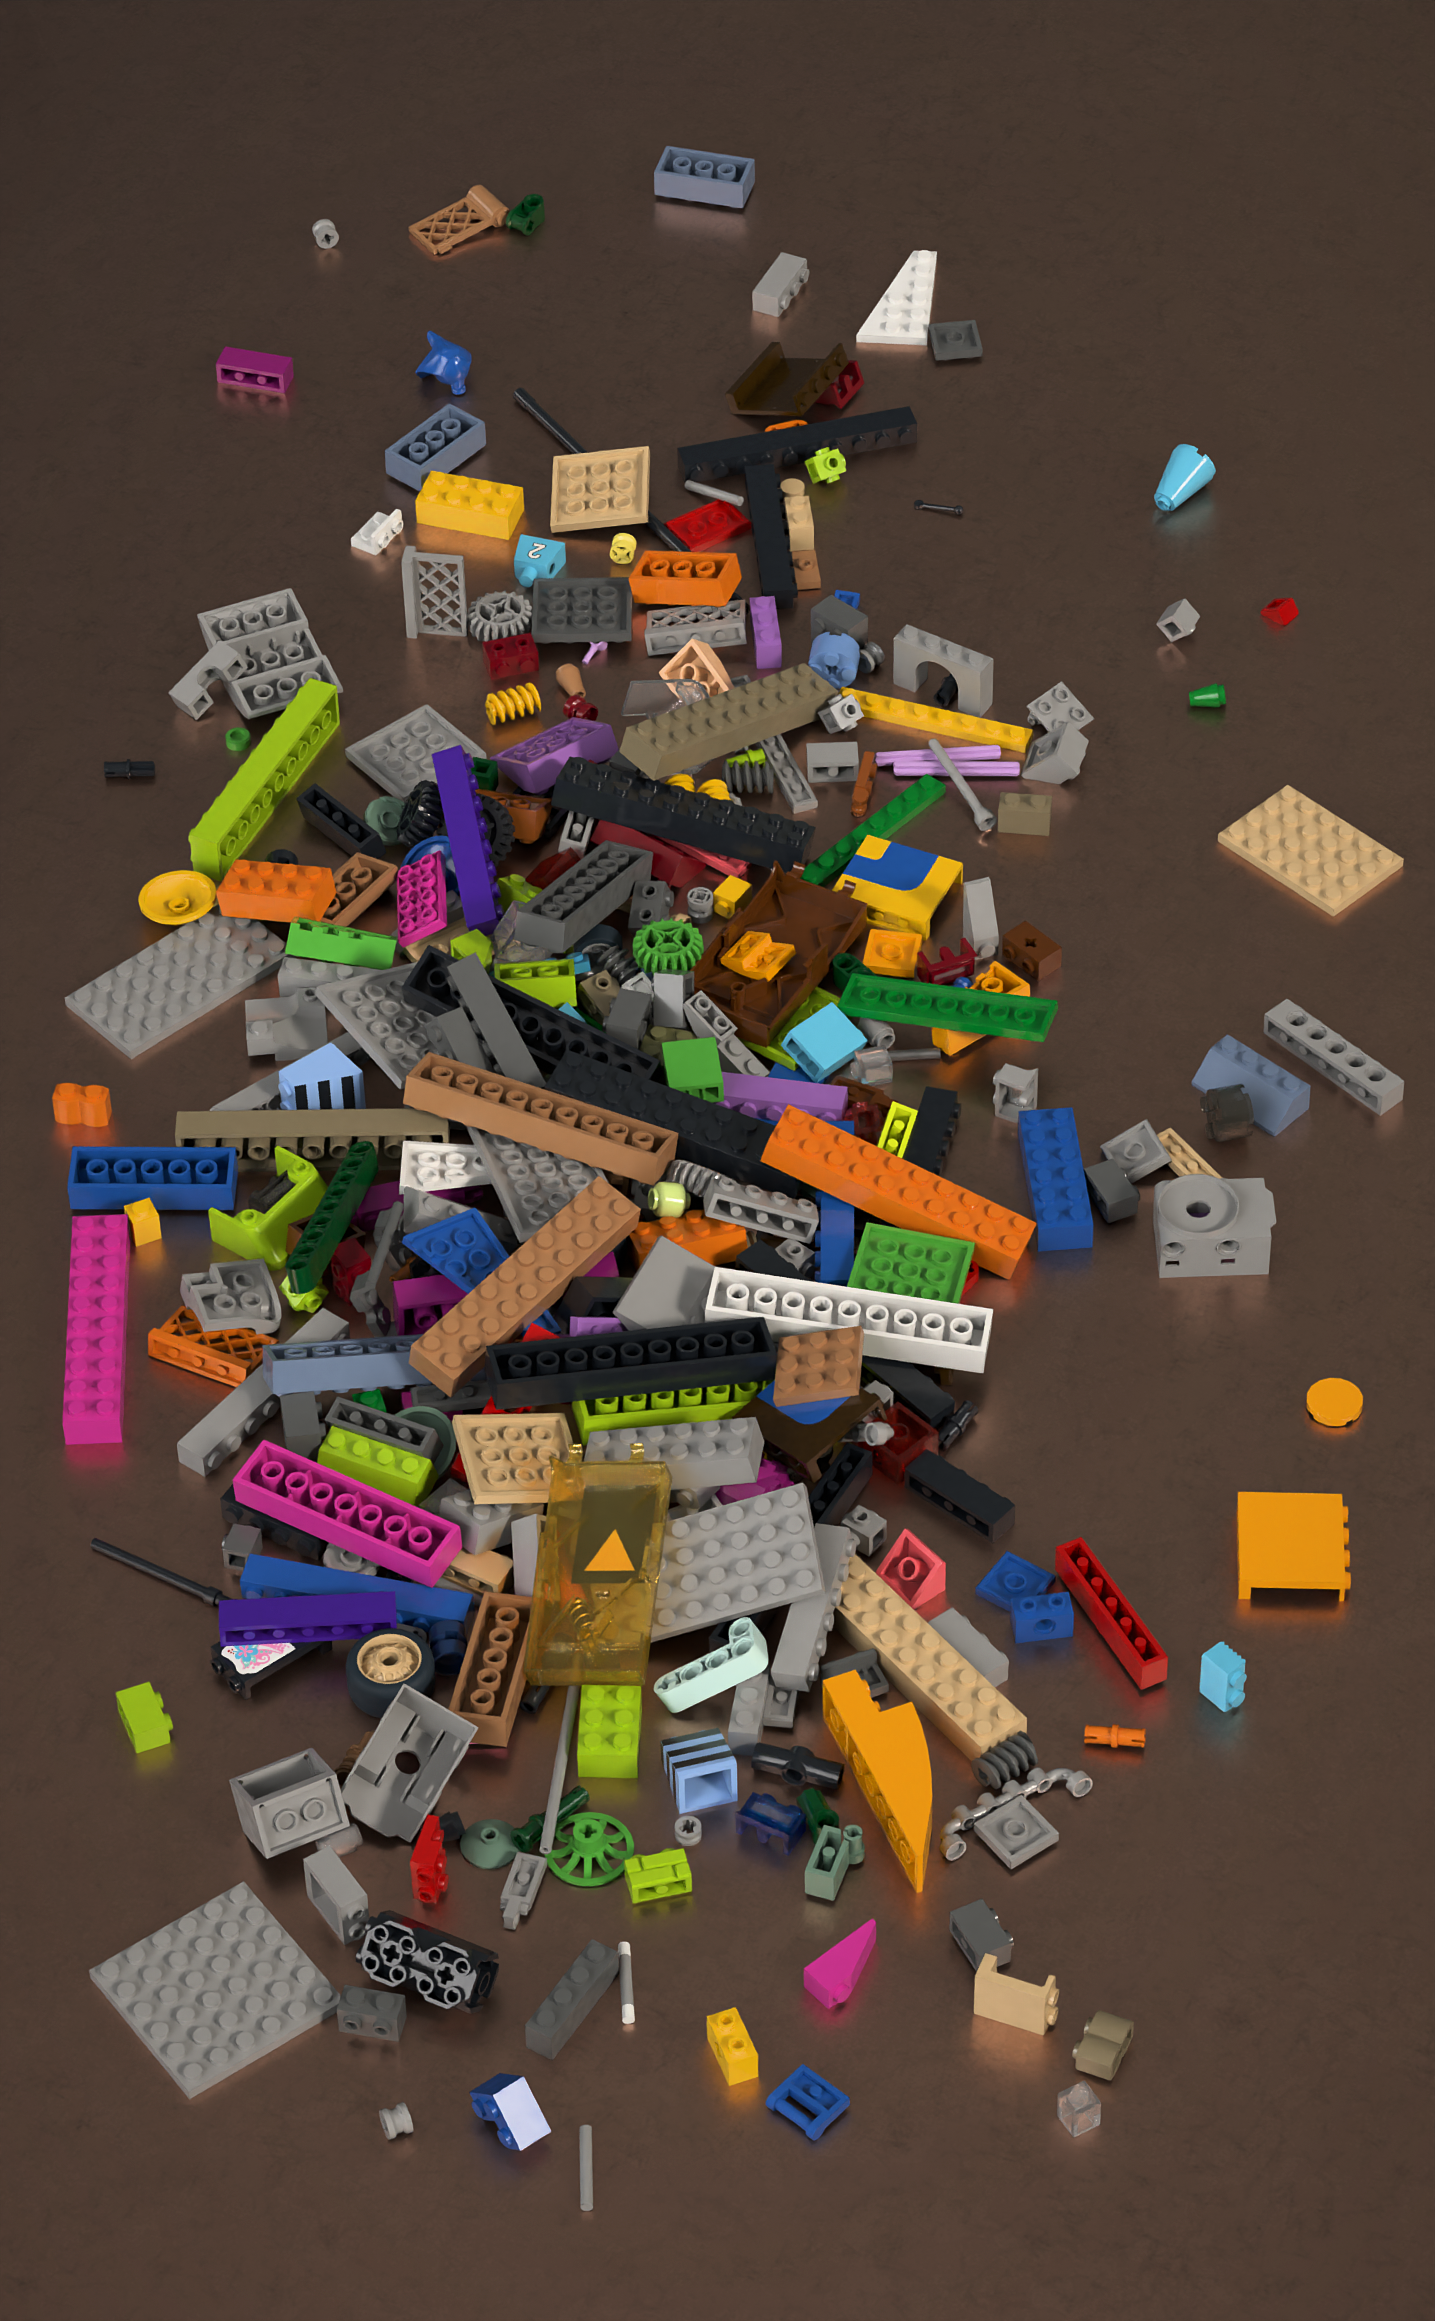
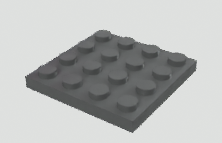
[531,577,632,644]

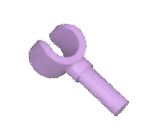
[582,642,608,664]

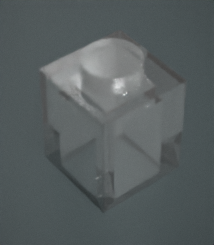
[850,1045,893,1086]
[1057,2080,1101,2138]

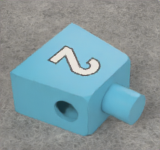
[514,534,566,587]

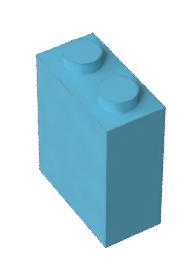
[781,1002,868,1083]

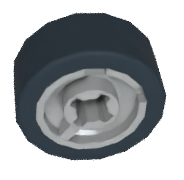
[573,924,623,968]

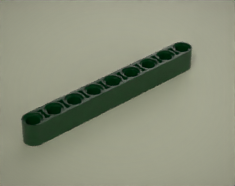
[285,1141,379,1294]

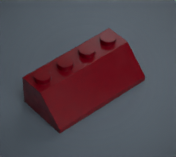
[590,819,707,889]

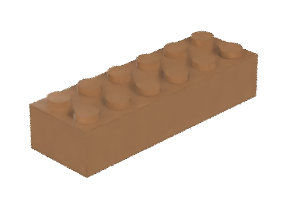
[448,1591,543,1747]

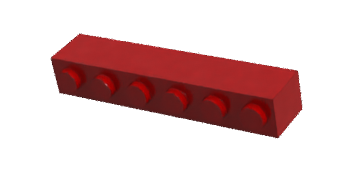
[1055,1537,1168,1690]

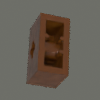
[1002,921,1062,981]

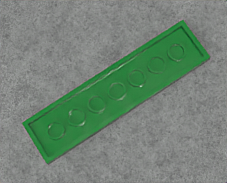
[837,973,1058,1042]

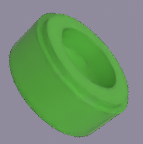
[225,727,251,751]

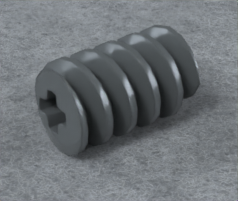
[722,760,774,794]
[597,945,640,988]
[971,1730,1038,1790]

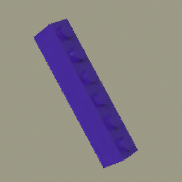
[219,1591,397,1647]

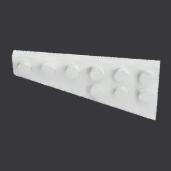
[856,250,937,345]
[399,1141,492,1195]

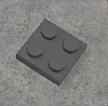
[929,320,983,361]

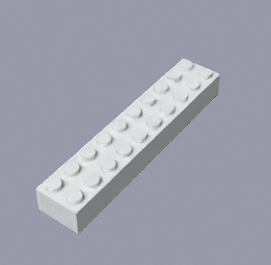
[705,1267,993,1373]

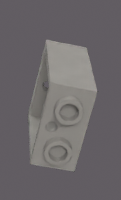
[303,1846,369,1945]

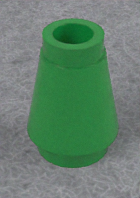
[1189,683,1226,708]

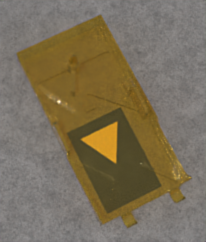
[523,1443,672,1686]

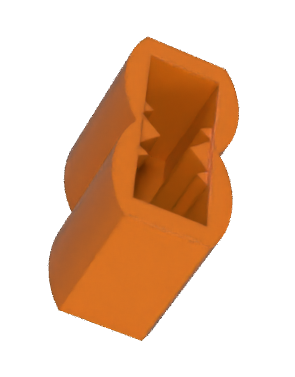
[52,1083,112,1127]

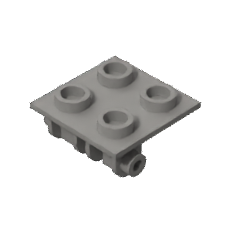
[1026,681,1094,732]

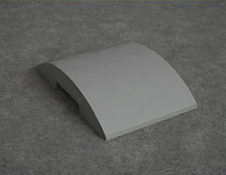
[197,588,343,719]

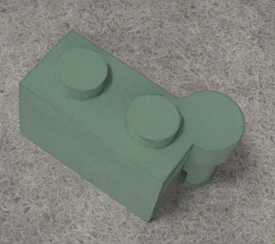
[805,1825,865,1901]

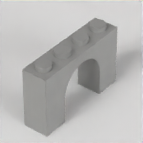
[893,624,993,718]

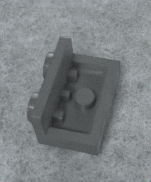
[820,1648,889,1698]

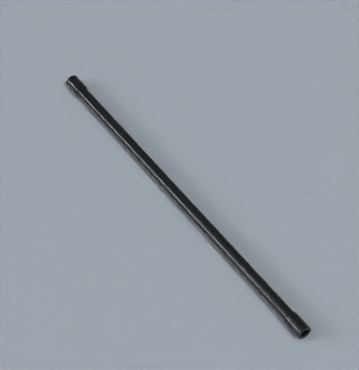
[513,388,750,615]

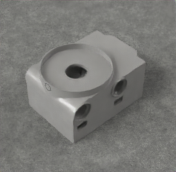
[1153,1174,1276,1278]
[341,1684,479,1843]

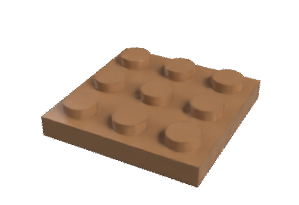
[773,1326,864,1407]

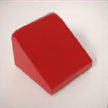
[1260,598,1299,625]

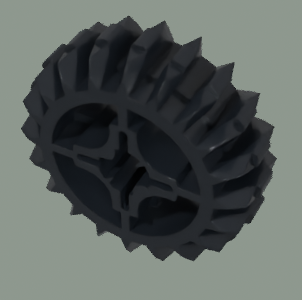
[396,780,444,848]

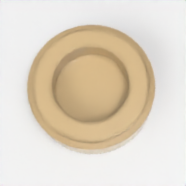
[780,478,805,498]

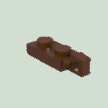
[829,1075,898,1118]

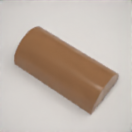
[320,852,398,927]

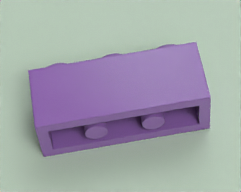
[749,596,782,669]

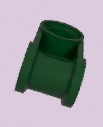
[506,194,545,236]

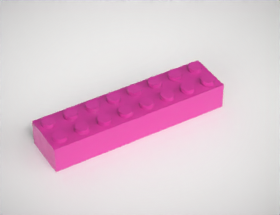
[233,1440,462,1588]

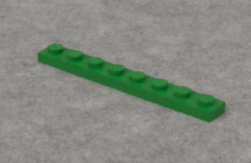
[800,774,946,887]

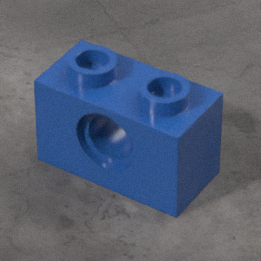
[1010,1592,1074,1644]

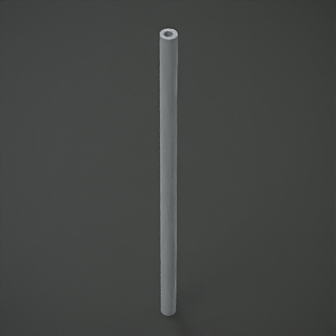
[539,1654,585,1854]

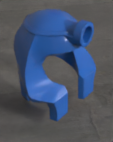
[415,331,472,395]

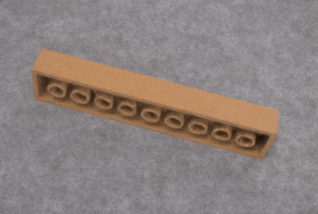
[403,1052,678,1186]
[409,1176,641,1398]

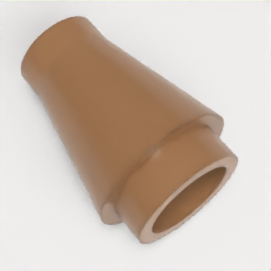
[556,664,586,698]

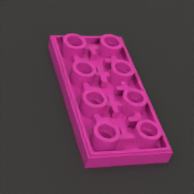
[397,851,447,948]

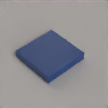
[975,1551,1056,1612]

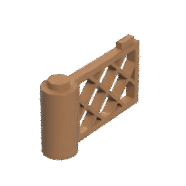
[409,185,510,255]

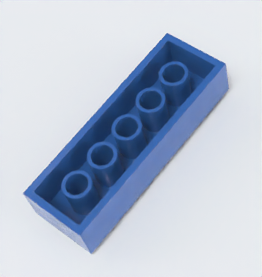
[1018,1107,1093,1252]
[67,1146,238,1210]

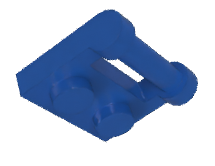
[765,2064,850,2141]

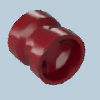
[563,695,598,721]

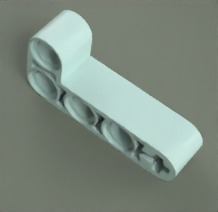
[654,1617,769,1713]

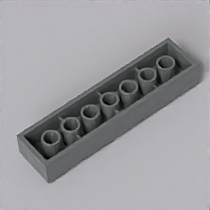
[515,840,653,953]

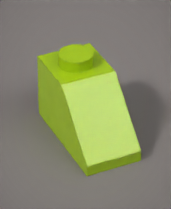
[450,929,493,974]

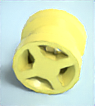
[610,533,637,564]

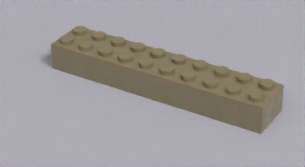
[619,663,838,781]
[175,1108,451,1172]

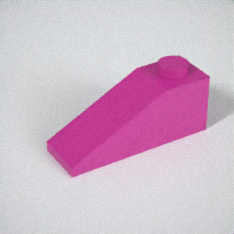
[804,1919,876,2009]

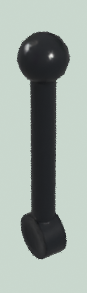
[914,500,964,515]

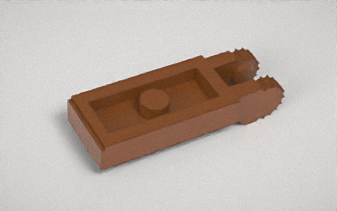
[850,751,878,818]

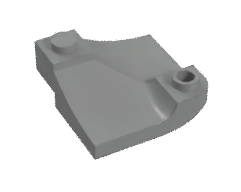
[245,987,328,1061]
[180,1259,281,1334]

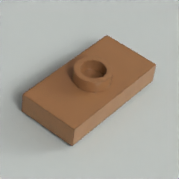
[792,550,821,590]

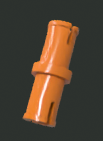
[1084,1724,1146,1748]

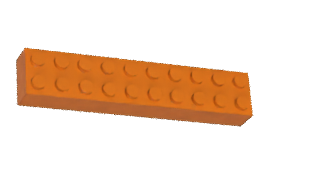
[760,1104,1037,1280]

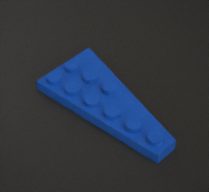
[402,1208,561,1337]

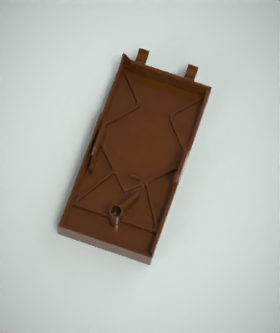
[690,860,867,1048]

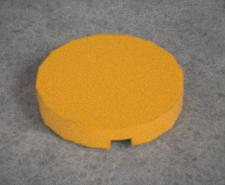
[1306,1378,1363,1426]

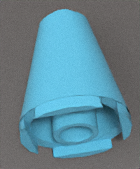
[1154,444,1216,511]

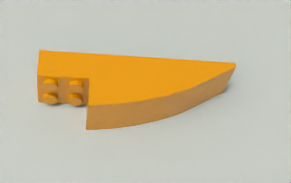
[823,1669,932,1893]

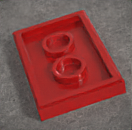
[663,499,751,552]

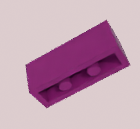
[216,346,294,393]

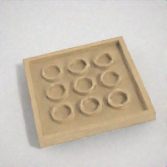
[550,446,650,533]
[452,1413,586,1504]

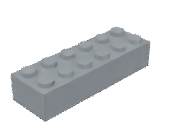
[581,1417,764,1491]

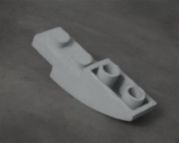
[682,990,770,1077]

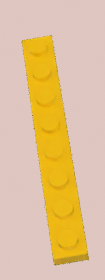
[838,687,1033,753]

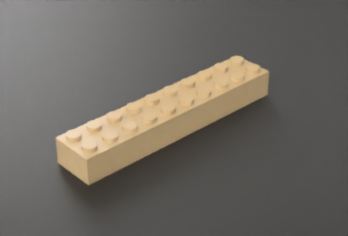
[833,1554,1027,1761]

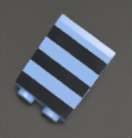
[278,1043,366,1110]
[660,1728,738,1814]

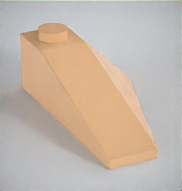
[659,638,734,704]

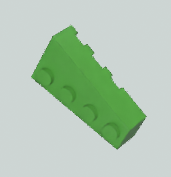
[285,916,398,970]

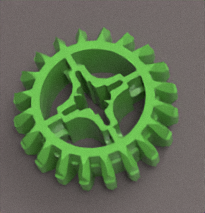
[632,918,704,976]

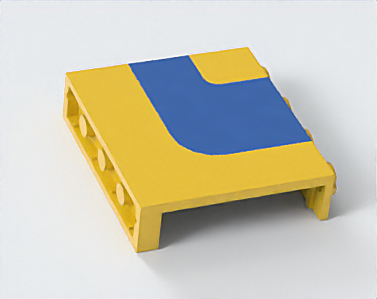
[832,835,963,941]

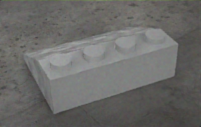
[613,1236,715,1331]

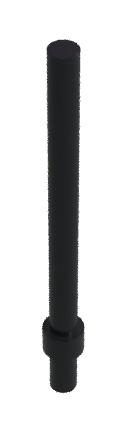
[90,1538,232,1607]

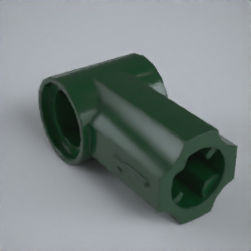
[796,1788,839,1845]

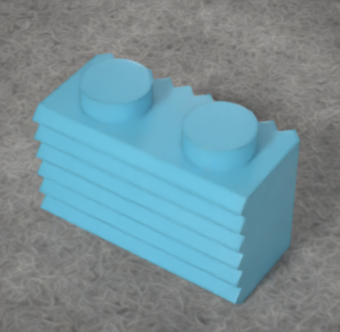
[1199,1642,1247,1712]

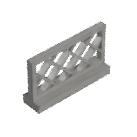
[401,546,468,639]
[644,599,747,656]

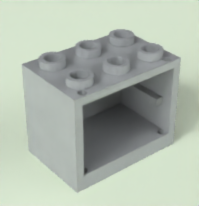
[229,1748,350,1859]

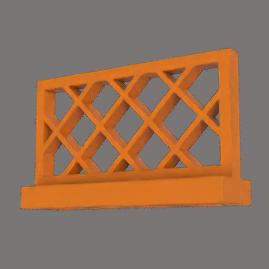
[148,1305,279,1387]

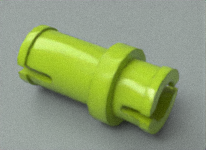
[725,748,766,768]

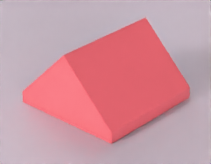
[875,1528,946,1610]

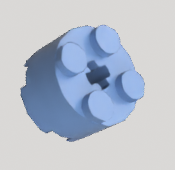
[808,632,860,690]

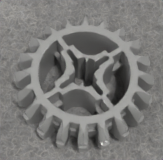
[467,590,532,641]
[665,1160,736,1201]

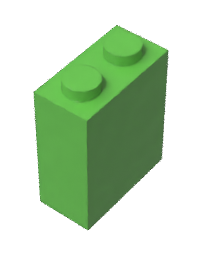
[662,1037,724,1103]

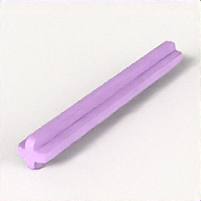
[875,745,1001,766]
[893,761,1020,776]

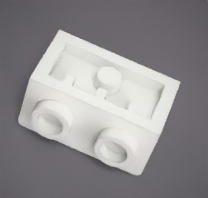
[351,509,403,555]

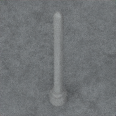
[929,738,997,831]

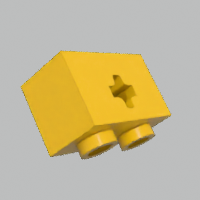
[707,2007,758,2086]

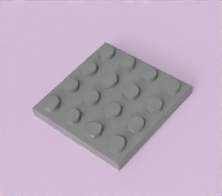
[345,704,487,803]

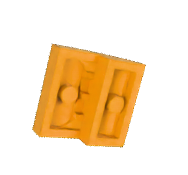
[720,931,796,982]

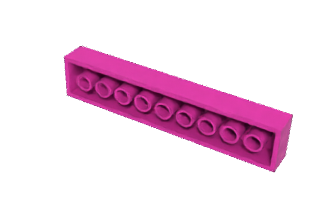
[63,1214,130,1445]

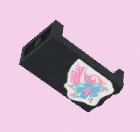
[210,1641,333,1700]

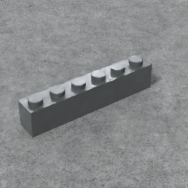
[446,952,546,1089]

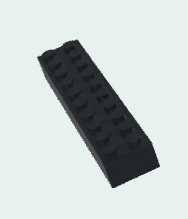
[551,756,816,873]
[401,945,662,1082]
[545,1050,804,1199]
[484,1317,777,1410]

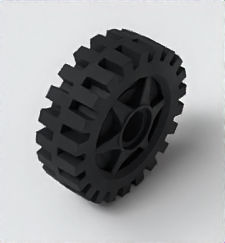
[436,793,515,867]

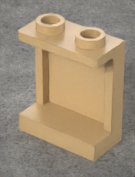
[974,1953,1059,2035]

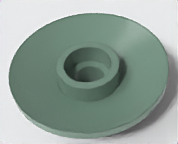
[460,1819,520,1869]

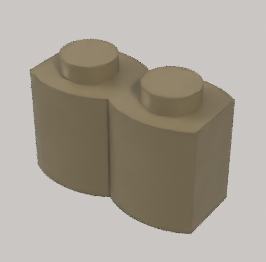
[1072,2010,1134,2081]

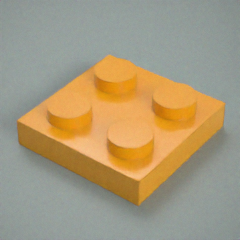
[863,929,922,978]

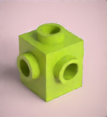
[805,447,846,484]
[279,1275,329,1313]

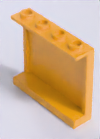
[1237,1492,1351,1601]

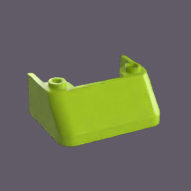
[208,1146,328,1271]

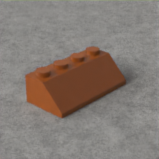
[438,789,552,843]

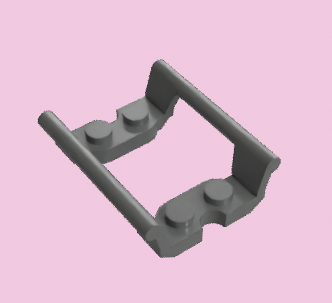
[350,1201,413,1337]

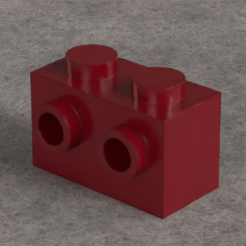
[482,633,539,680]
[331,1237,371,1306]

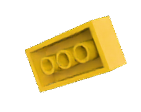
[415,471,524,540]

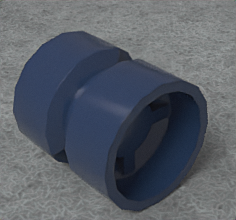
[429,1620,467,1676]

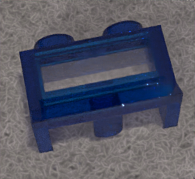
[735,1792,806,1856]

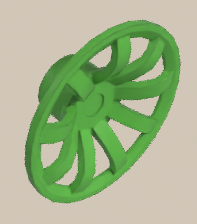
[544,1812,634,1887]

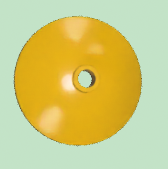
[139,870,217,925]

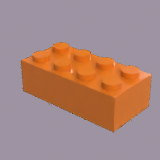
[628,551,742,607]
[216,859,337,923]
[627,1209,748,1271]

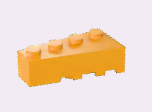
[931,961,1030,1056]

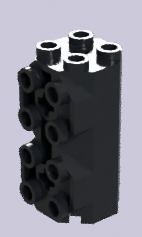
[356,1910,499,2014]

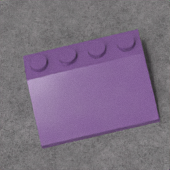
[490,717,619,795]

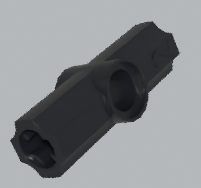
[751,1742,845,1790]

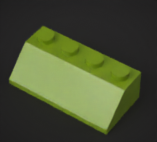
[317,1426,439,1509]

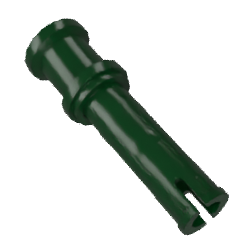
[510,1785,590,1853]

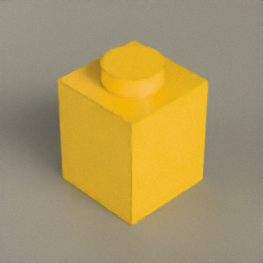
[713,875,752,919]
[124,1198,162,1247]

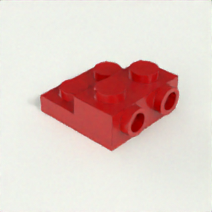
[410,1814,449,1903]

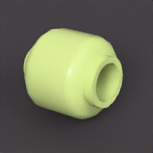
[648,1182,691,1218]

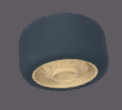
[346,1628,436,1718]

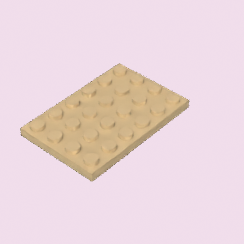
[1218,785,1404,917]

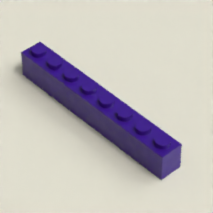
[432,745,506,936]

